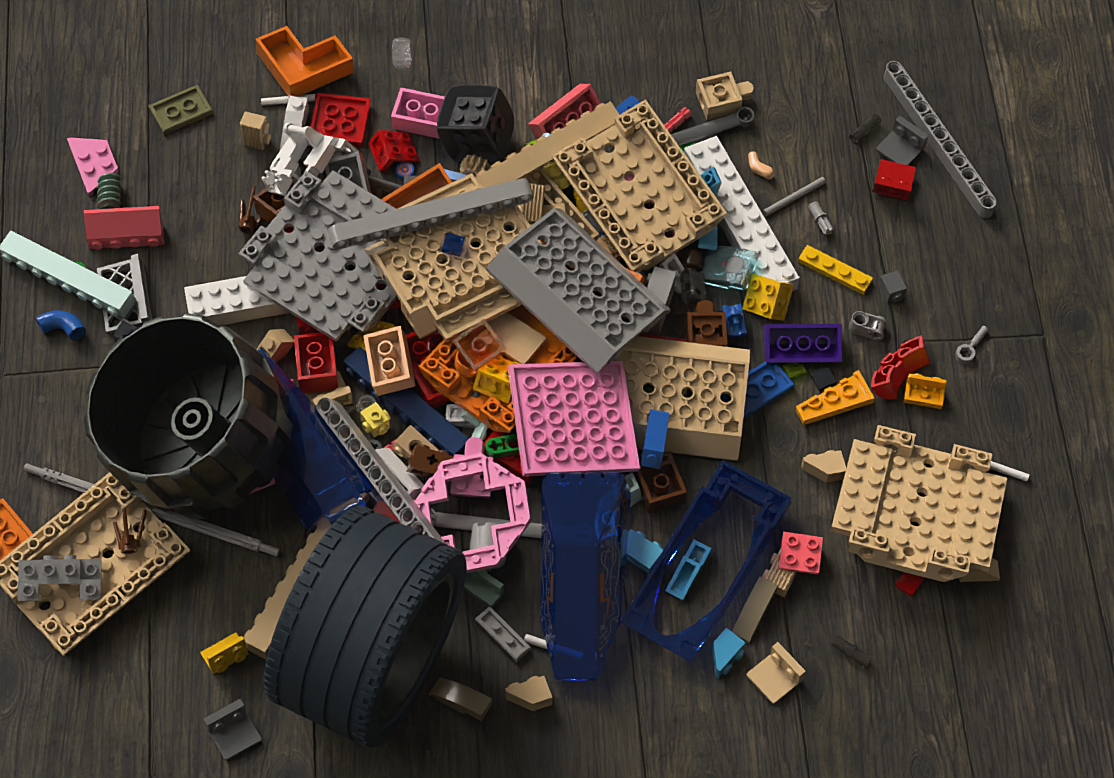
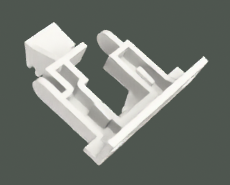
[262,123,359,196]

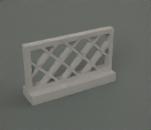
[97,254,152,334]

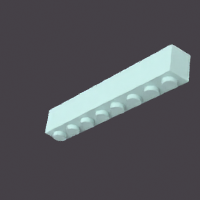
[0,231,136,318]

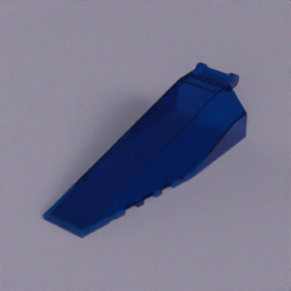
[258,348,378,534]

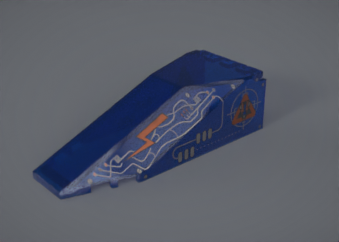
[540,472,631,681]

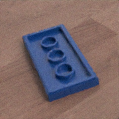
[720,362,795,419]

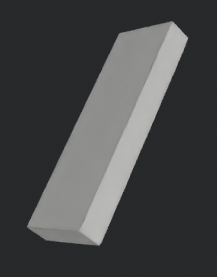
[475,606,531,662]

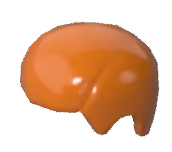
[455,349,484,377]

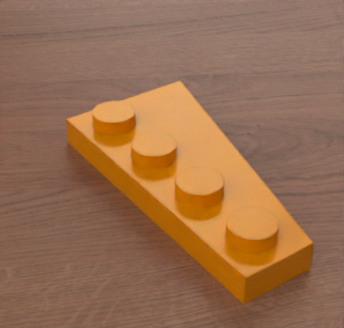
[796,370,874,425]

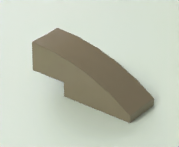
[732,577,778,643]
[429,677,492,721]

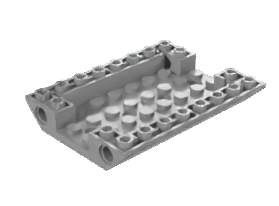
[485,208,671,374]

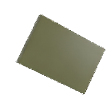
[148,85,213,135]

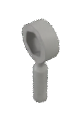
[955,326,989,364]

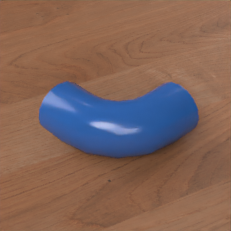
[35,310,86,340]

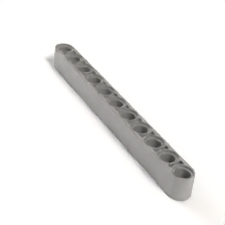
[884,61,996,218]
[328,178,534,250]
[317,397,445,543]

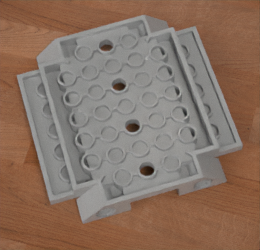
[238,170,414,342]

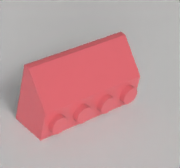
[528,84,601,139]
[84,206,164,250]

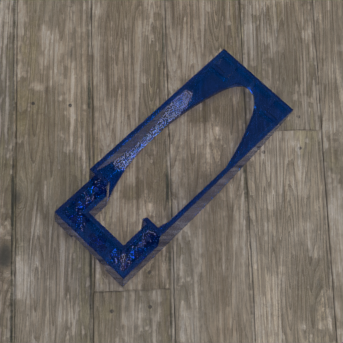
[620,460,791,663]

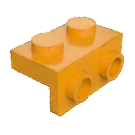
[903,374,947,409]

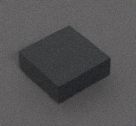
[810,367,837,391]

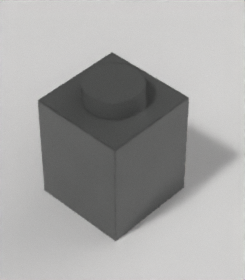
[878,270,907,303]

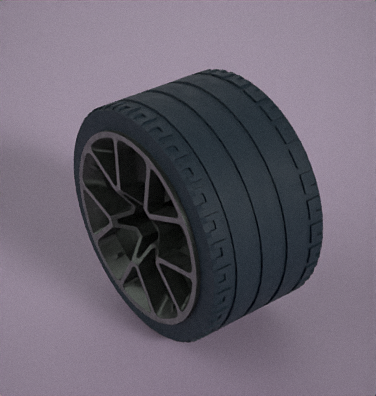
[264,506,467,749]

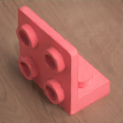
[779,532,823,575]

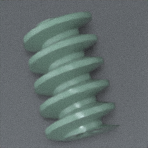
[97,173,121,209]

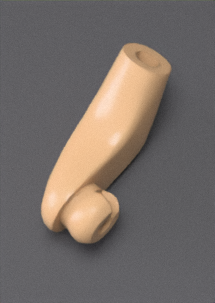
[748,152,774,180]

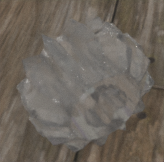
[392,38,412,68]

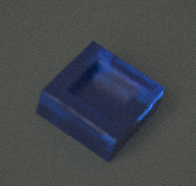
[442,233,466,257]

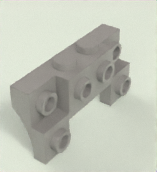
[18,555,102,601]

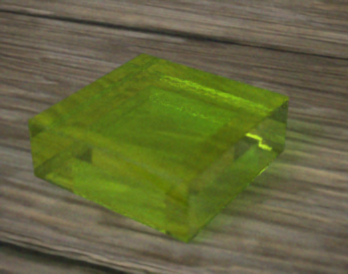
[781,362,806,380]

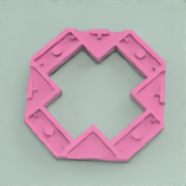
[411,453,532,573]

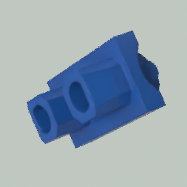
[722,304,747,339]

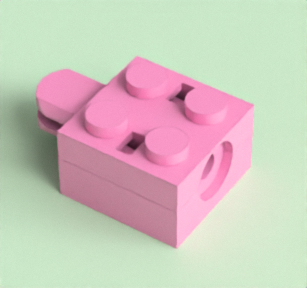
[450,437,494,499]

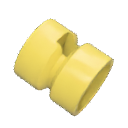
[542,162,571,190]

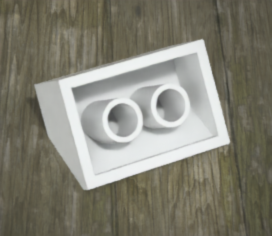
[355,448,424,506]

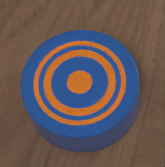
[396,162,414,180]

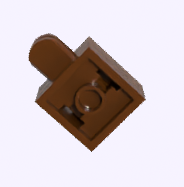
[686,300,727,347]

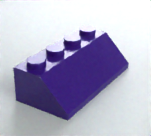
[763,324,842,363]

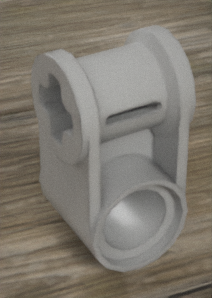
[849,311,887,341]

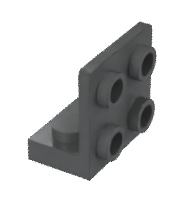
[876,116,929,166]
[204,699,262,761]

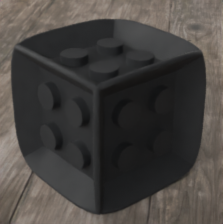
[437,85,514,163]

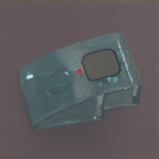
[695,246,759,291]

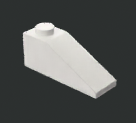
[280,96,309,150]

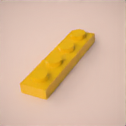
[798,245,873,295]

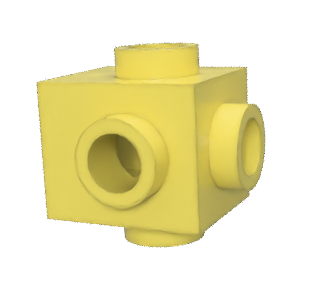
[360,402,391,438]

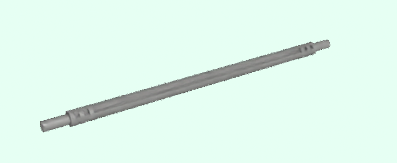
[24,463,280,556]

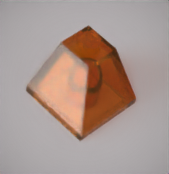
[452,319,506,371]

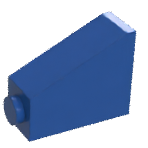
[641,409,669,469]

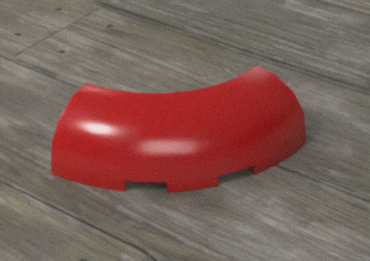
[871,335,931,400]

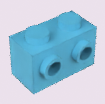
[617,529,664,575]

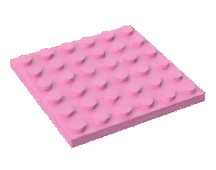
[508,361,640,476]

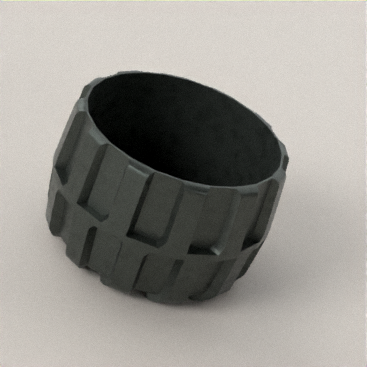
[84,313,293,519]

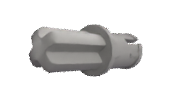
[808,202,833,235]

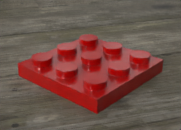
[310,93,371,147]

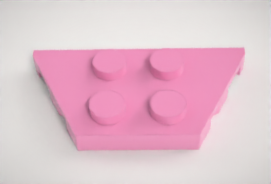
[67,138,119,196]

